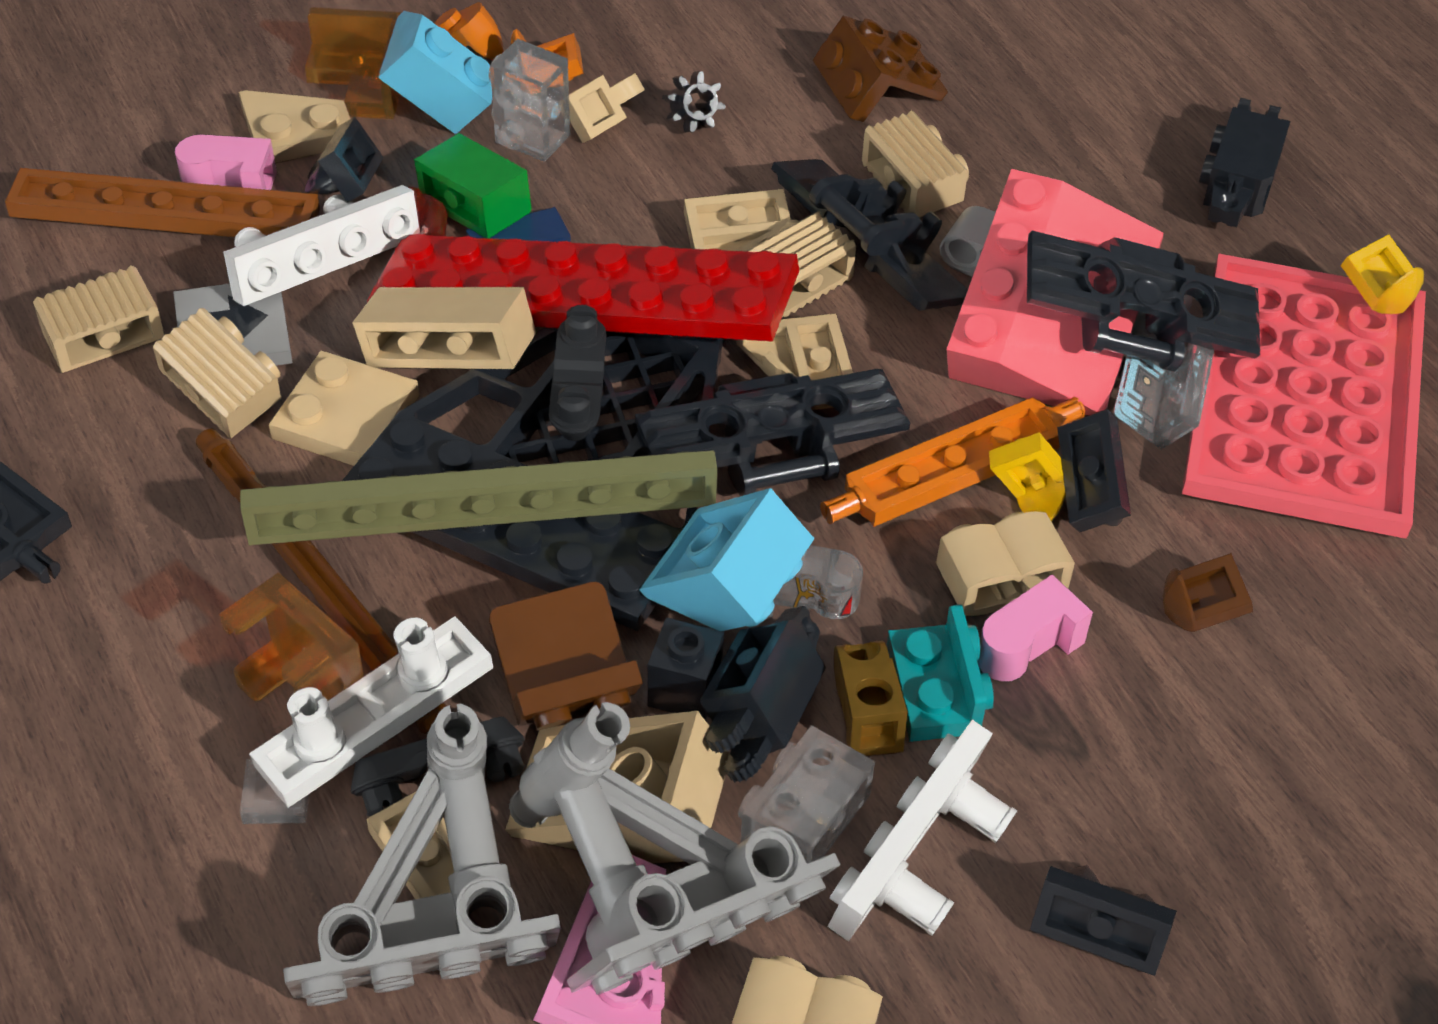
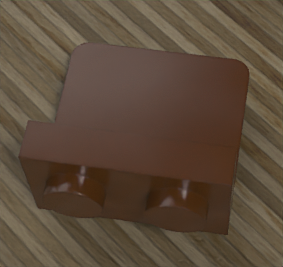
[813,15,948,122]
[489,582,643,730]

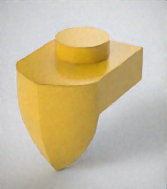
[1340,235,1424,314]
[989,432,1066,522]

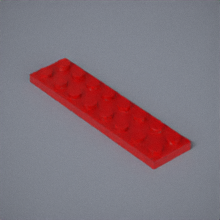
[366,234,800,342]

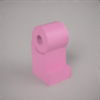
[175,135,277,190]
[977,575,1093,681]

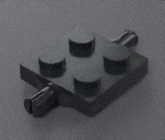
[0,461,72,584]

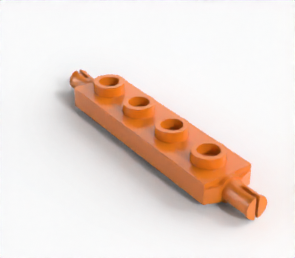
[820,396,1085,527]

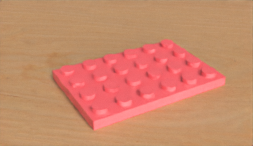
[1182,253,1426,539]

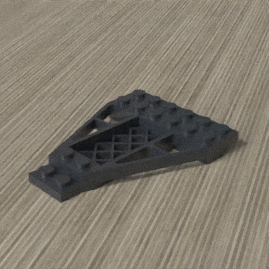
[342,327,726,631]

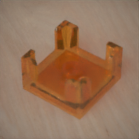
[219,572,364,701]

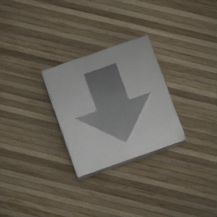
[173,283,293,366]

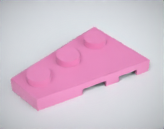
[533,855,666,1024]

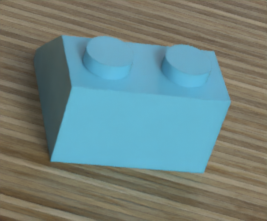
[378,11,499,134]
[639,488,814,631]

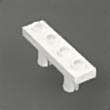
[223,185,420,306]
[249,616,494,808]
[827,720,1017,942]

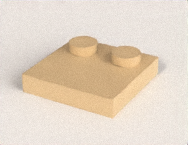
[269,351,419,466]

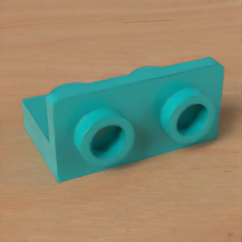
[886,605,994,742]

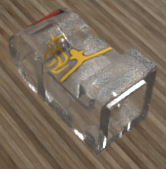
[768,545,863,619]

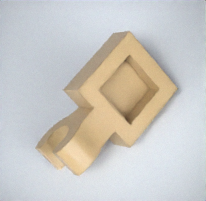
[558,73,645,143]

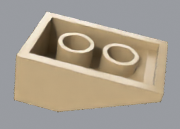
[505,711,729,864]

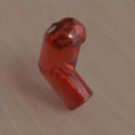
[408,186,448,236]

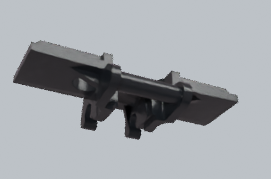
[771,159,968,311]
[1027,230,1260,372]
[635,369,911,496]

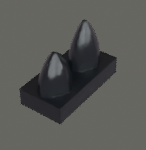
[304,117,383,202]
[1057,409,1131,533]
[1029,865,1177,976]

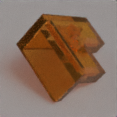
[305,7,402,119]

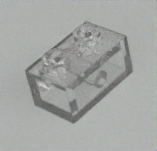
[489,39,570,162]
[738,725,875,864]

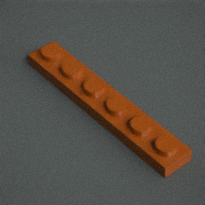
[5,168,320,237]

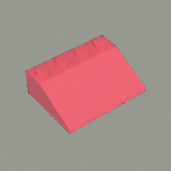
[946,169,1164,416]

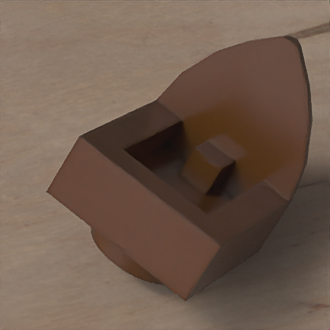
[1163,553,1253,632]

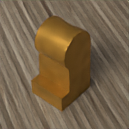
[833,641,907,758]

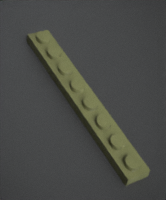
[240,450,717,546]

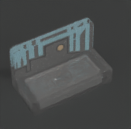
[1114,344,1215,450]

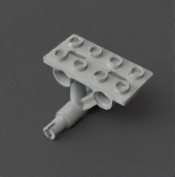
[509,702,841,995]
[283,704,561,1006]

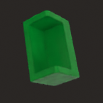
[414,133,532,238]

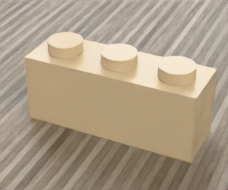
[353,287,536,369]

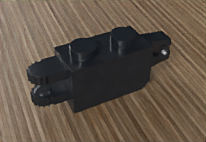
[1199,98,1291,228]
[700,606,826,783]

